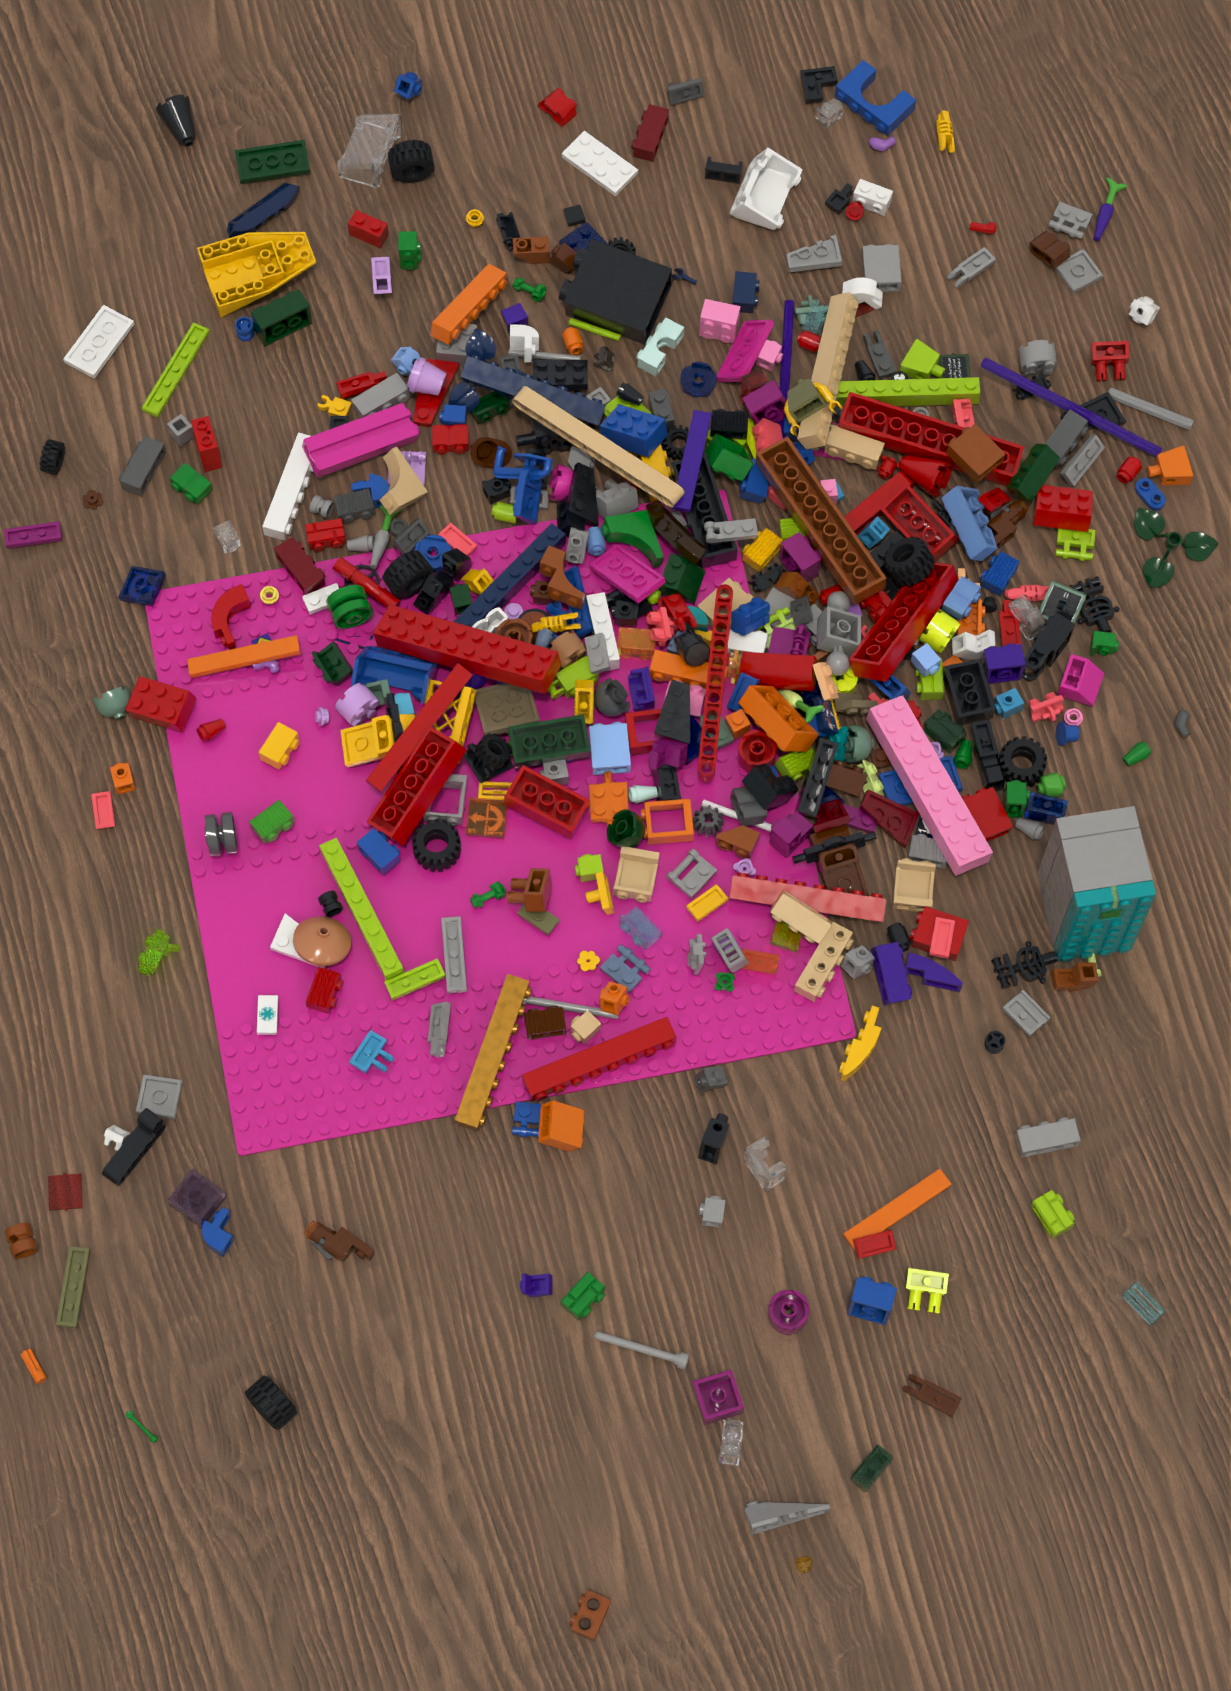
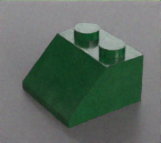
[659,553,705,605]

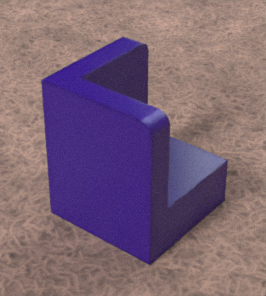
[501,303,528,334]

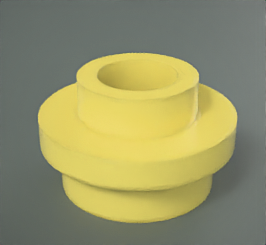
[260,586,279,604]

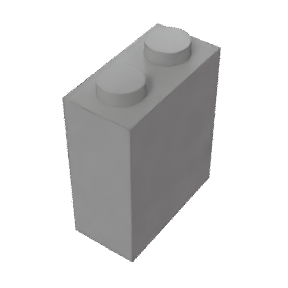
[861,244,902,292]

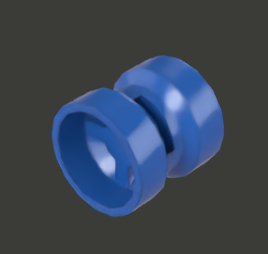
[235,317,255,341]

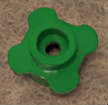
[715,972,735,992]

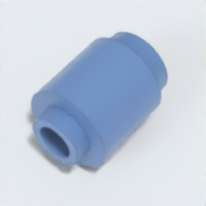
[587,527,606,556]

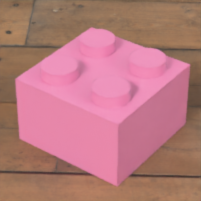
[699,299,741,343]

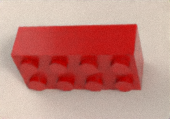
[880,483,959,562]
[503,765,590,839]

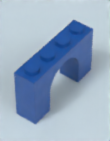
[835,60,916,136]

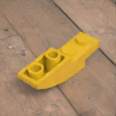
[839,1005,881,1081]

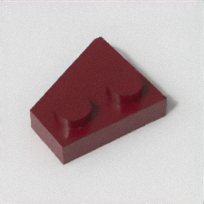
[813,799,850,833]

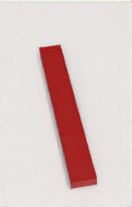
[365,663,473,793]

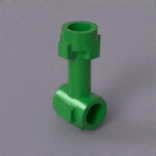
[512,277,547,302]
[470,881,507,909]

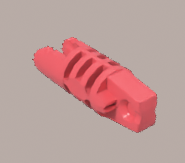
[1004,585,1049,602]

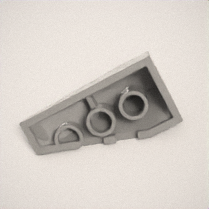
[743,1501,830,1536]

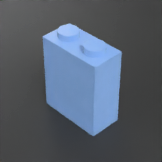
[589,722,631,775]

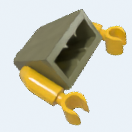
[784,379,843,436]

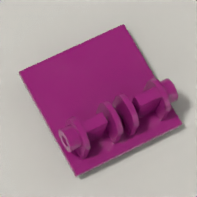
[768,624,811,655]

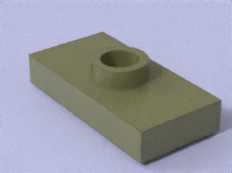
[517,904,560,936]

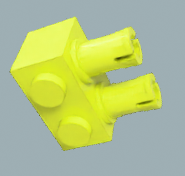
[906,1268,949,1313]

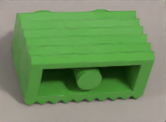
[249,800,295,844]

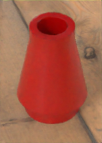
[196,718,226,742]

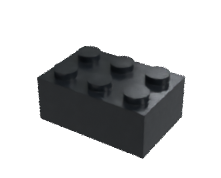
[943,659,995,726]

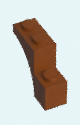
[539,546,585,609]

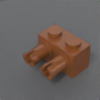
[507,868,552,912]

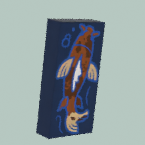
[813,696,838,736]

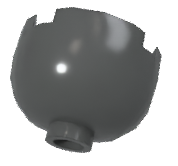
[594,678,630,716]

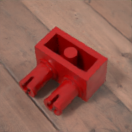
[1090,341,1129,382]

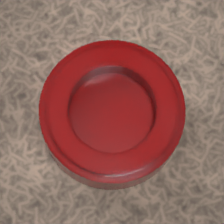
[846,202,864,221]

